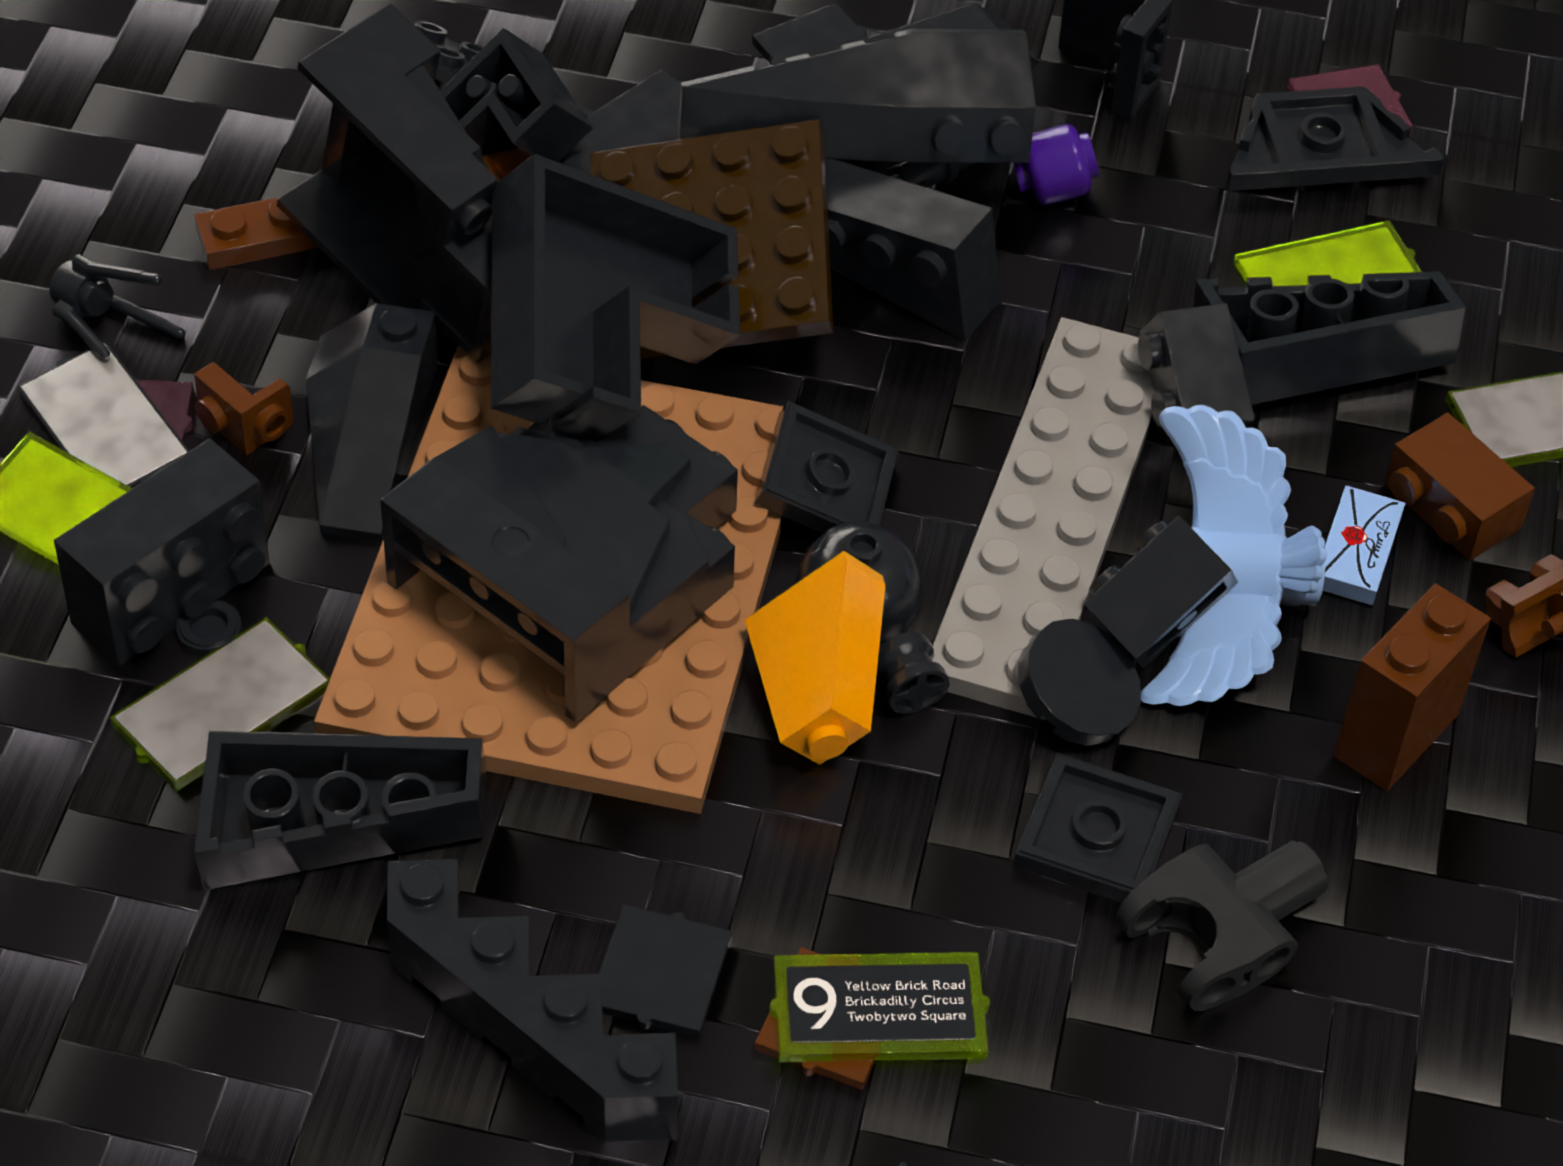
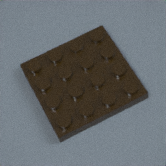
[590,119,834,359]

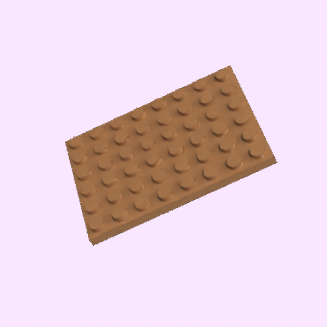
[314,346,785,814]

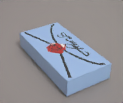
[1323,485,1405,606]

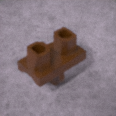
[1485,554,1563,658]

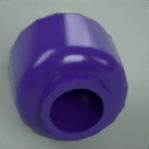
[1012,124,1100,206]

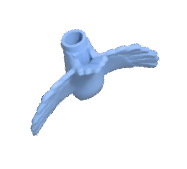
[1141,405,1327,706]

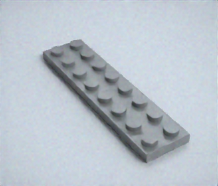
[933,317,1154,720]

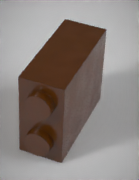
[1333,583,1491,792]

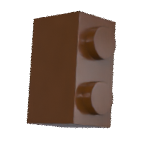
[1384,412,1535,561]

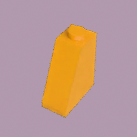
[744,551,886,765]

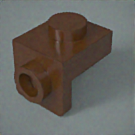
[194,362,294,456]

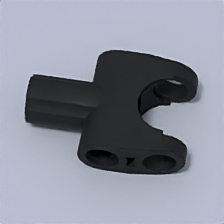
[1115,840,1328,1011]

